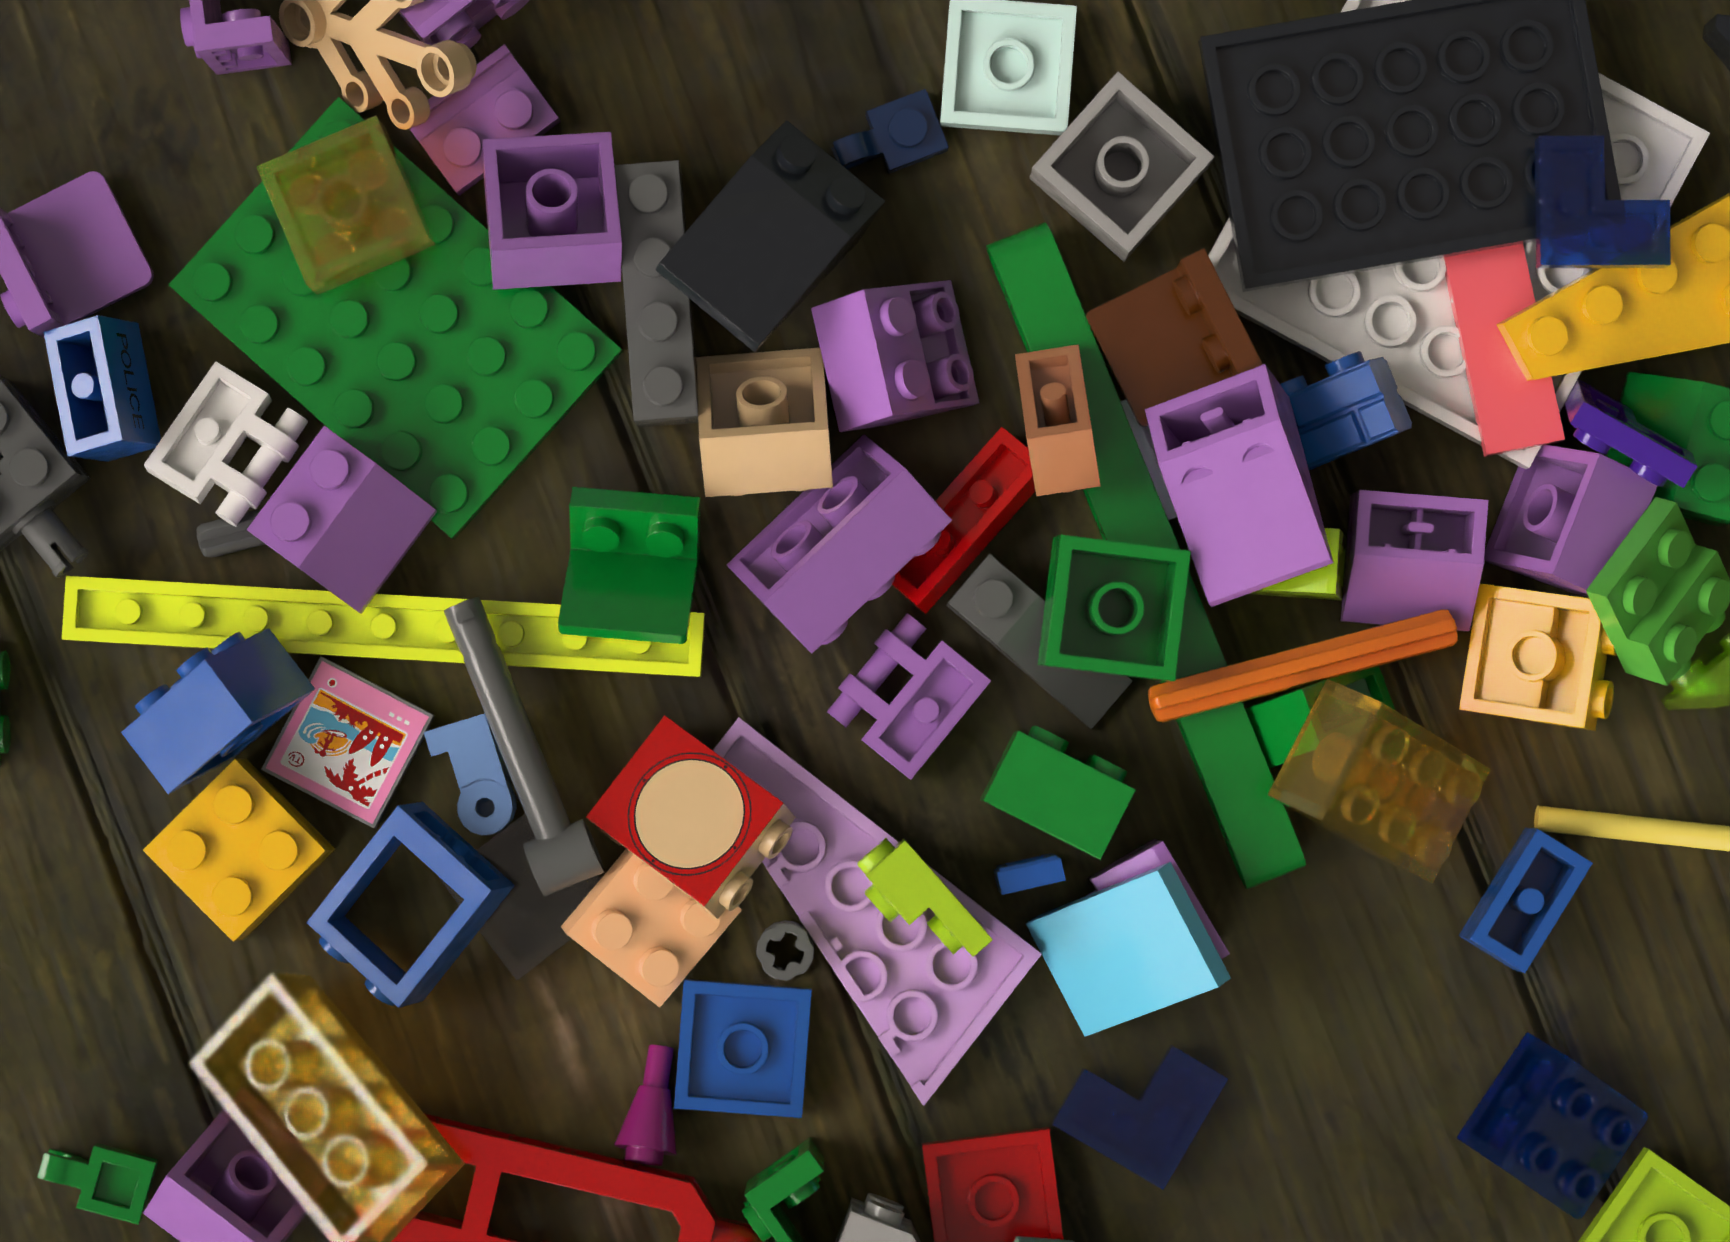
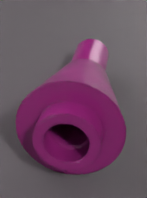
[614,1045,677,1166]

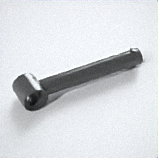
[444,597,605,897]

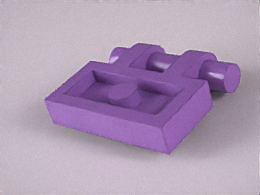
[827,613,991,780]

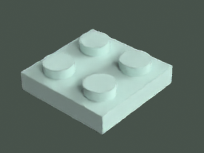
[940,0,1077,136]

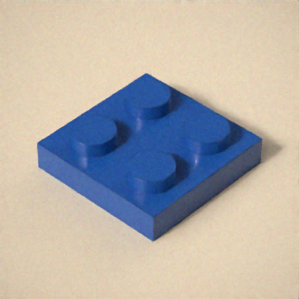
[674,979,812,1118]

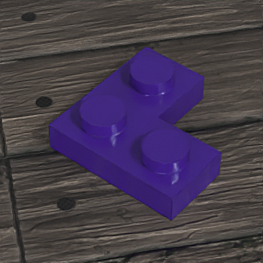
[1565,379,1698,488]

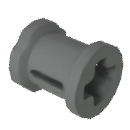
[756,920,815,981]

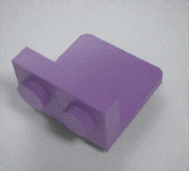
[0,171,154,338]

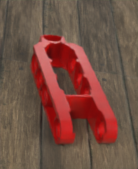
[351,1106,769,1242]

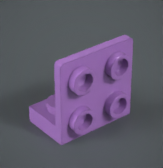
[180,0,292,75]

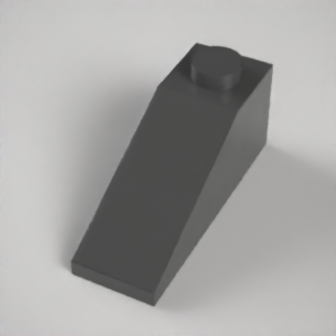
[946,554,1132,729]

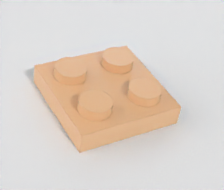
[561,849,742,1008]

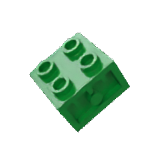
[558,487,700,644]
[742,1137,825,1242]

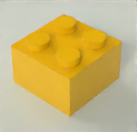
[143,759,335,942]

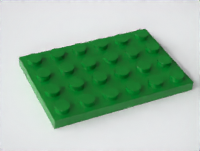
[169,96,623,540]

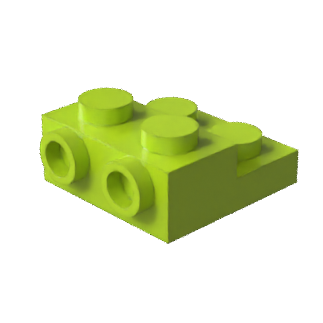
[857,838,993,957]

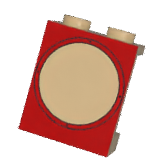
[586,715,796,919]

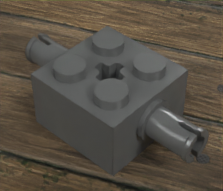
[0,376,91,578]

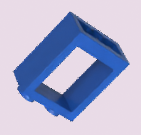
[306,802,515,1008]

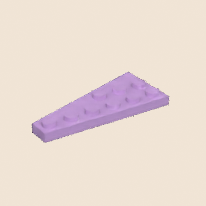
[713,717,1042,1106]

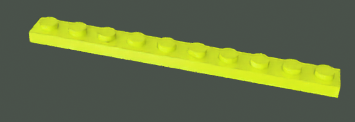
[62,576,705,677]

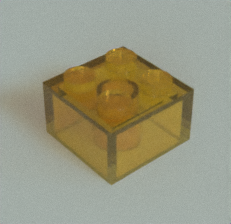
[256,116,435,295]

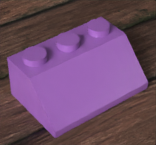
[726,434,952,654]

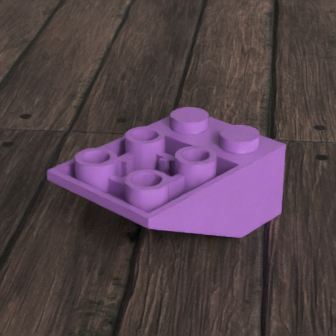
[1145,364,1334,607]

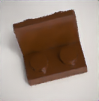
[1086,248,1263,427]

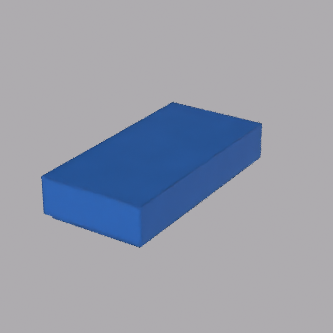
[993,853,1066,895]

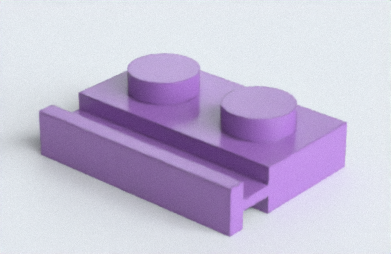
[410,44,560,196]

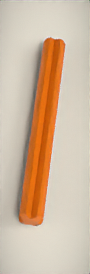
[1148,609,1458,722]

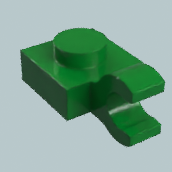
[37,1143,159,1225]

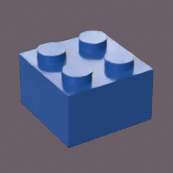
[121,628,315,794]

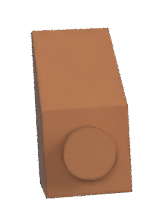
[1015,344,1100,496]

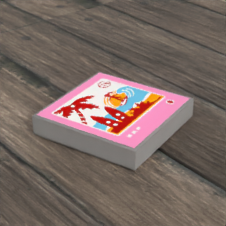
[261,656,436,829]

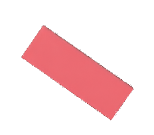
[1444,244,1565,457]

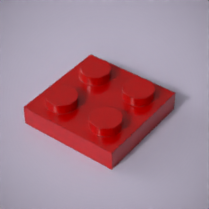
[922,1127,1064,1242]

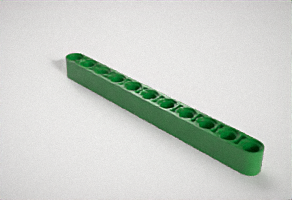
[986,222,1306,890]

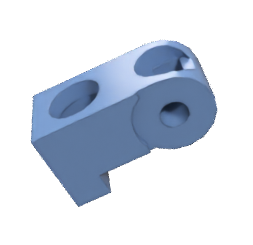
[424,713,517,835]

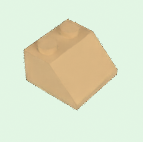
[696,348,833,497]

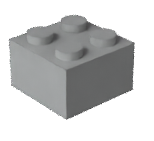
[1029,72,1215,262]

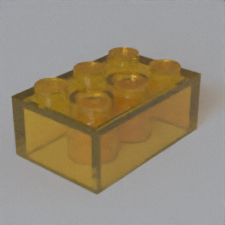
[1268,679,1491,884]

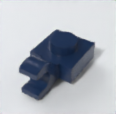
[831,89,949,174]

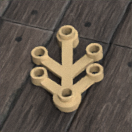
[279,0,477,130]

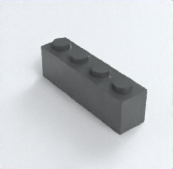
[614,160,699,428]

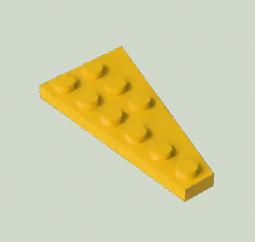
[1496,193,1730,381]

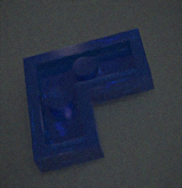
[1535,136,1671,268]
[1052,1045,1228,1190]

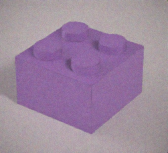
[482,132,622,290]

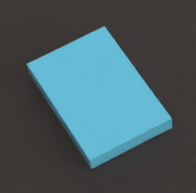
[1026,862,1231,1037]

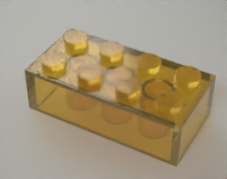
[188,973,465,1242]

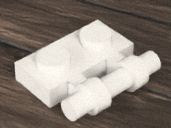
[144,361,308,527]

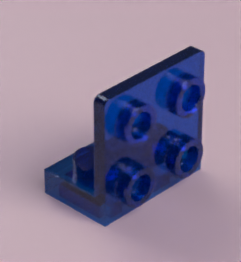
[1456,1032,1648,1219]

